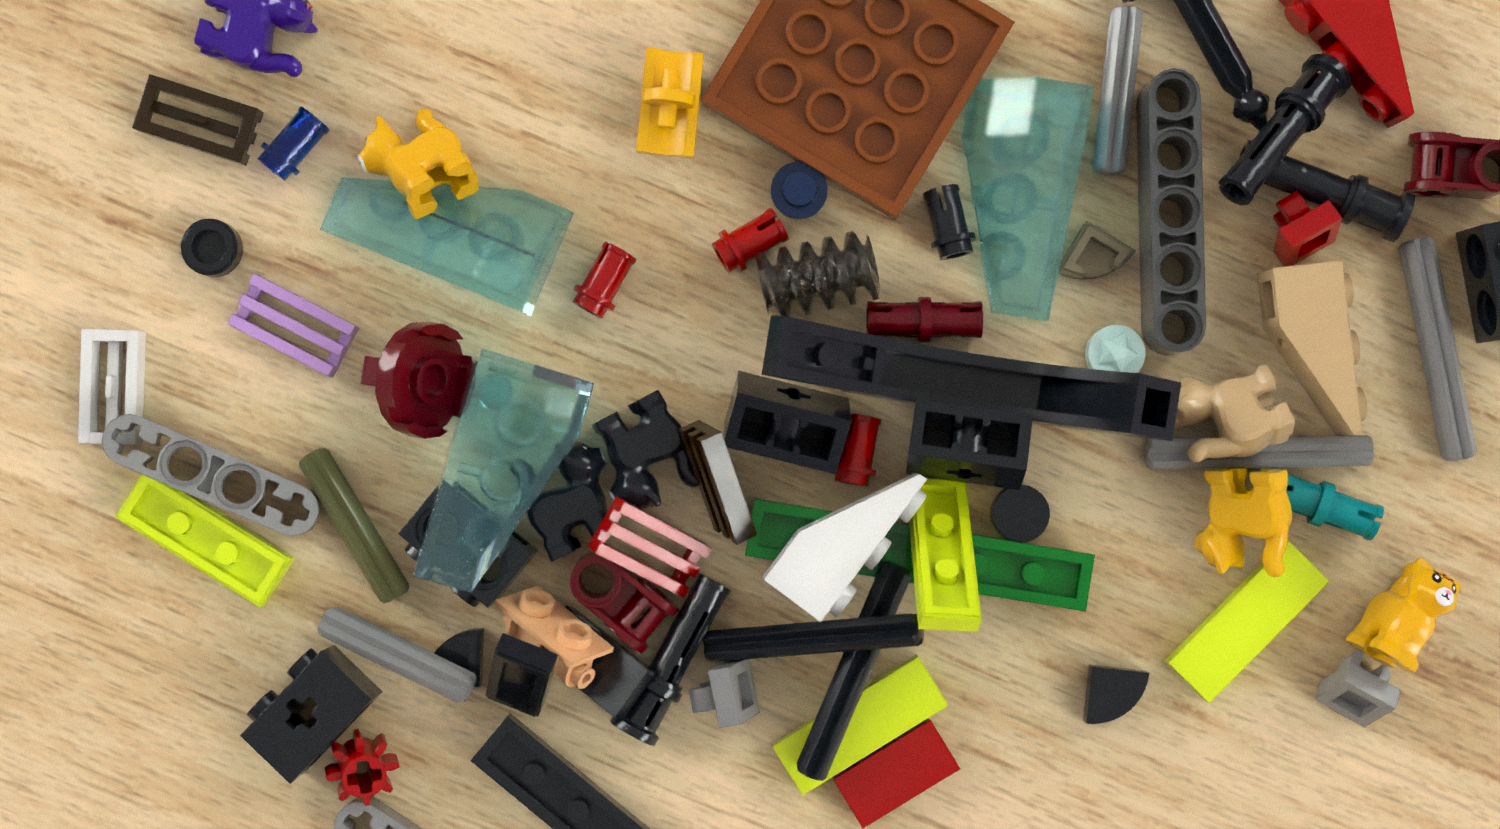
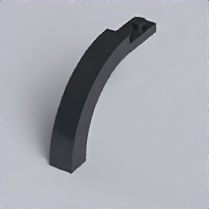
[761,315,1181,441]

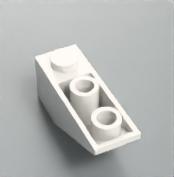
[763,473,927,622]

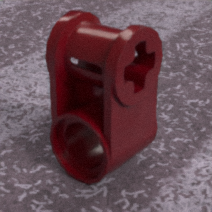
[1403,132,1500,199]
[570,552,679,654]

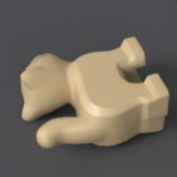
[1174,364,1295,463]

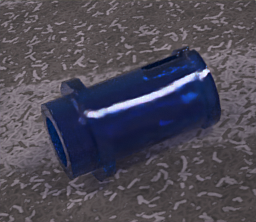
[257,106,330,181]

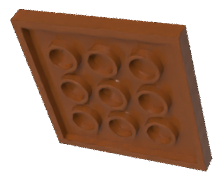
[701,0,1015,221]

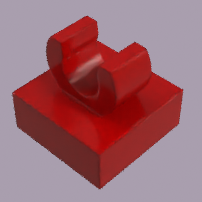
[1273,191,1342,267]

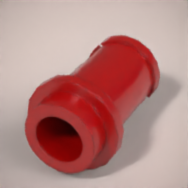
[712,208,789,273]
[573,242,637,319]
[834,413,882,487]

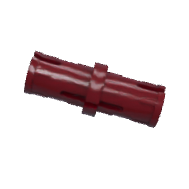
[866,297,983,342]

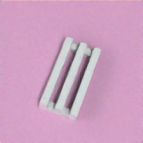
[78,329,146,445]

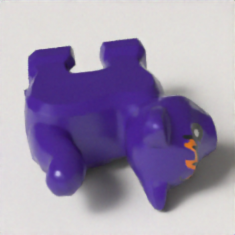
[194,0,318,77]

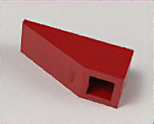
[1279,0,1414,128]

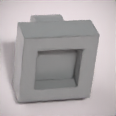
[1315,650,1401,727]
[689,659,760,728]

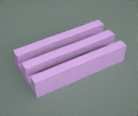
[227,273,359,377]

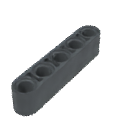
[1136,68,1206,355]

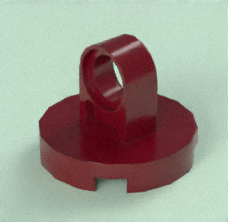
[360,322,474,439]

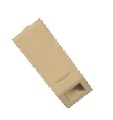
[1257,260,1367,435]

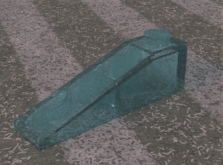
[961,77,1094,321]
[320,177,574,317]
[413,348,594,593]

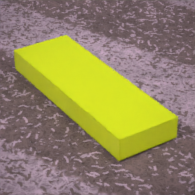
[115,469,295,608]
[909,478,982,632]
[1164,541,1330,703]
[772,654,949,796]

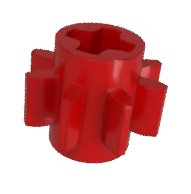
[324,729,400,806]

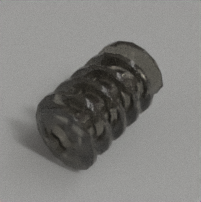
[755,231,880,317]

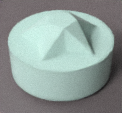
[1085,325,1145,373]

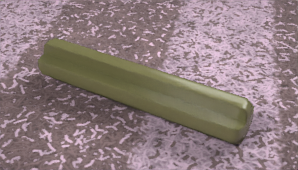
[299,448,409,603]

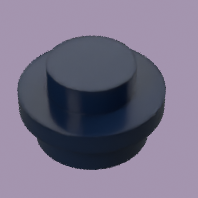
[771,162,828,219]

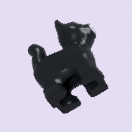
[592,390,699,509]
[512,442,608,562]

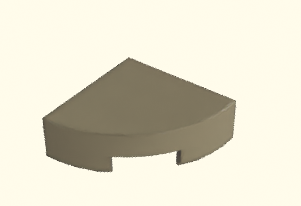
[1055,221,1136,280]

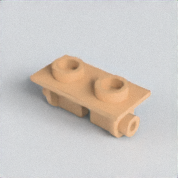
[494,585,614,689]

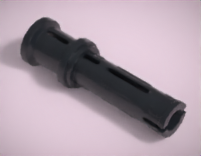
[1218,54,1352,206]
[1239,139,1415,242]
[610,573,731,746]

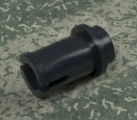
[923,184,976,260]

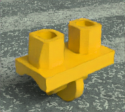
[636,47,704,159]

